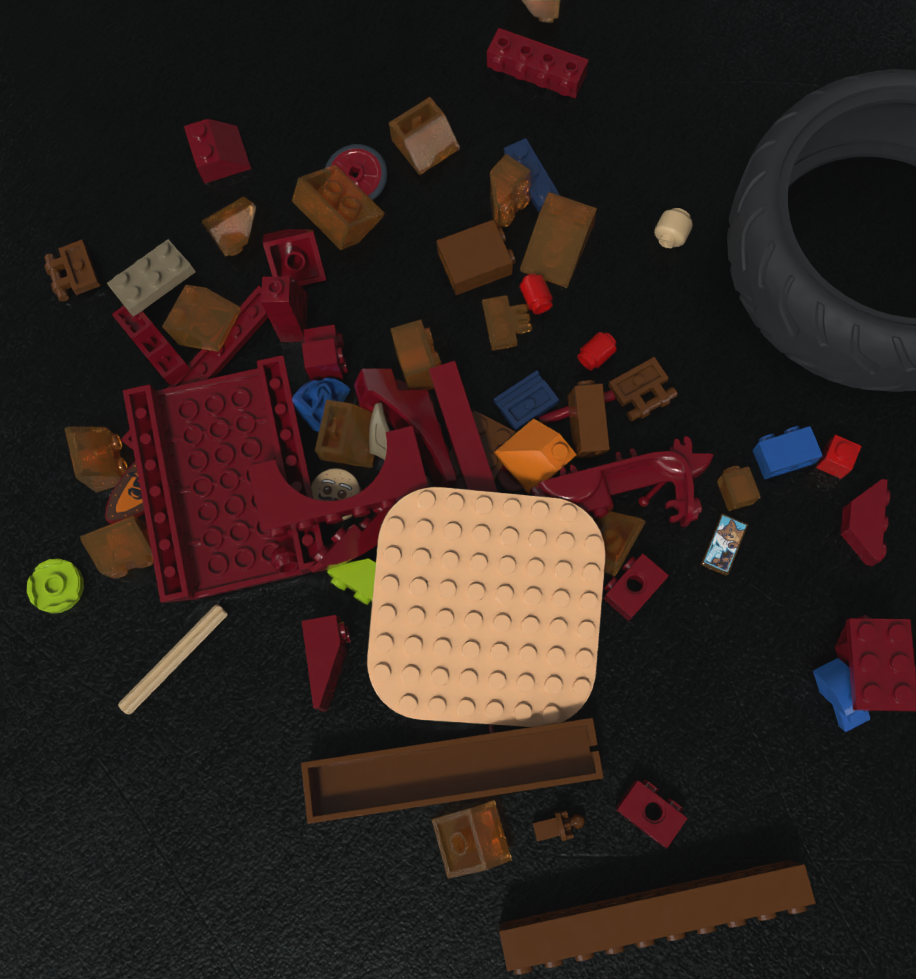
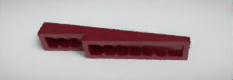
[428,361,498,493]

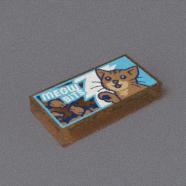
[700,514,748,576]

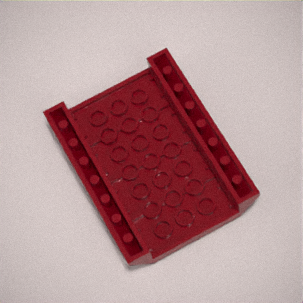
[123,355,324,603]

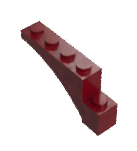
[354,369,457,488]

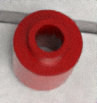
[520,273,553,314]
[577,332,616,371]

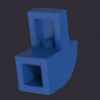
[813,658,870,732]

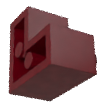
[302,325,348,383]

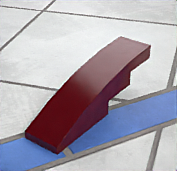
[112,305,190,384]

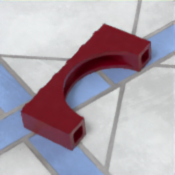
[248,426,428,538]

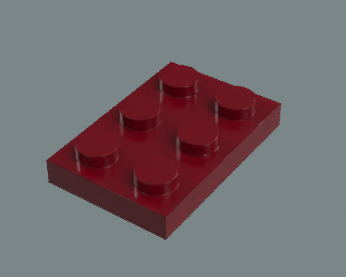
[846,619,916,711]

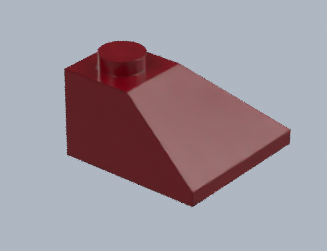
[263,229,326,286]

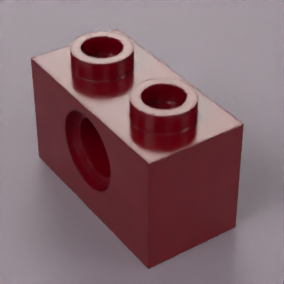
[603,554,669,621]
[615,779,687,848]

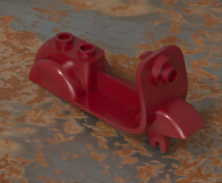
[530,436,714,527]

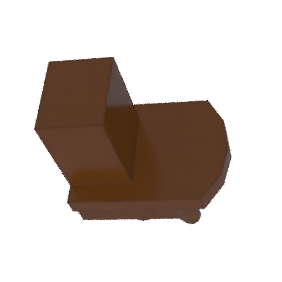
[533,811,585,842]

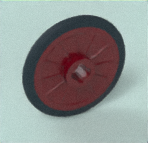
[324,144,387,206]

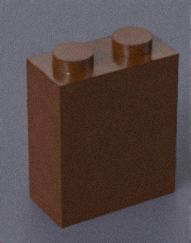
[436,220,515,295]
[567,380,609,459]

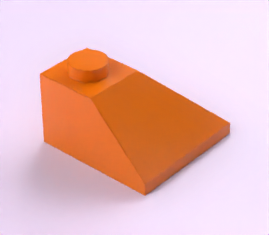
[494,419,577,494]

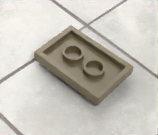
[107,240,195,317]

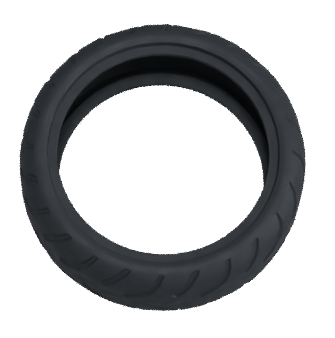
[727,69,916,392]

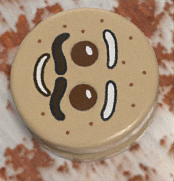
[311,469,361,521]

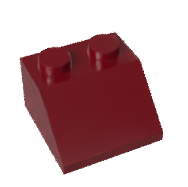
[184,119,251,183]

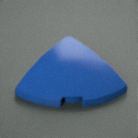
[292,378,350,431]

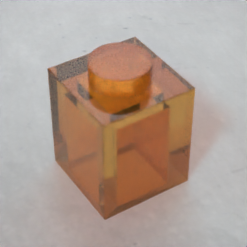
[717,466,760,511]

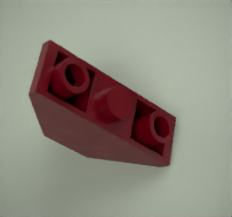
[841,479,890,566]

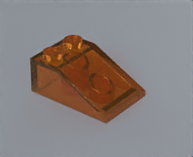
[520,192,597,288]

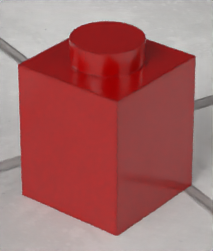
[816,435,861,479]

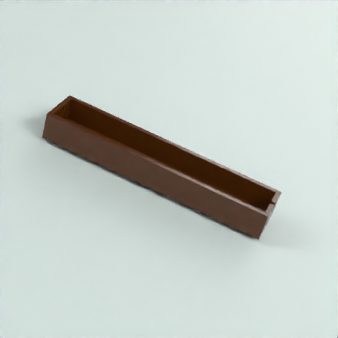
[301,718,603,824]

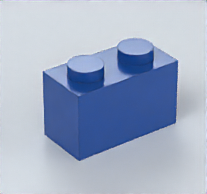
[753,426,823,480]

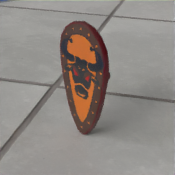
[105,461,145,524]

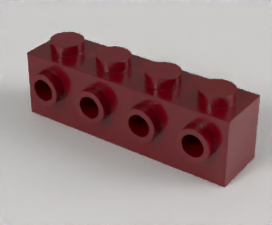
[487,28,588,98]

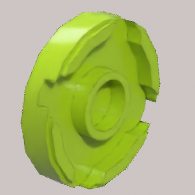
[27,559,84,613]

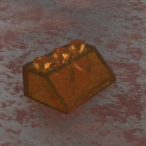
[292,165,384,250]

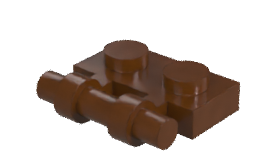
[44,240,100,301]
[608,357,678,421]

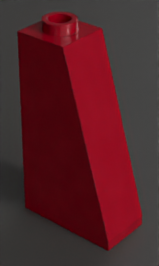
[261,276,308,342]

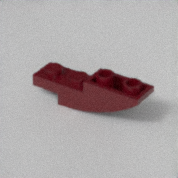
[309,507,389,572]

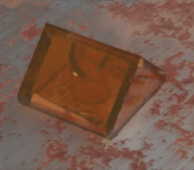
[596,511,645,577]

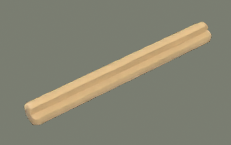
[118,604,227,714]

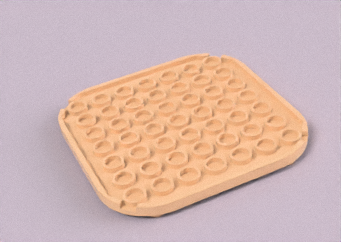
[367,487,605,727]

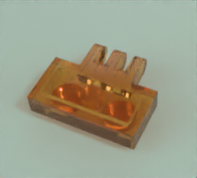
[482,295,532,351]

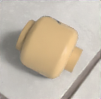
[654,208,693,248]

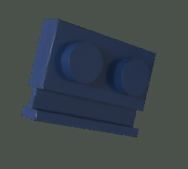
[494,371,559,432]

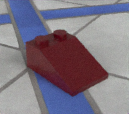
[302,615,351,712]

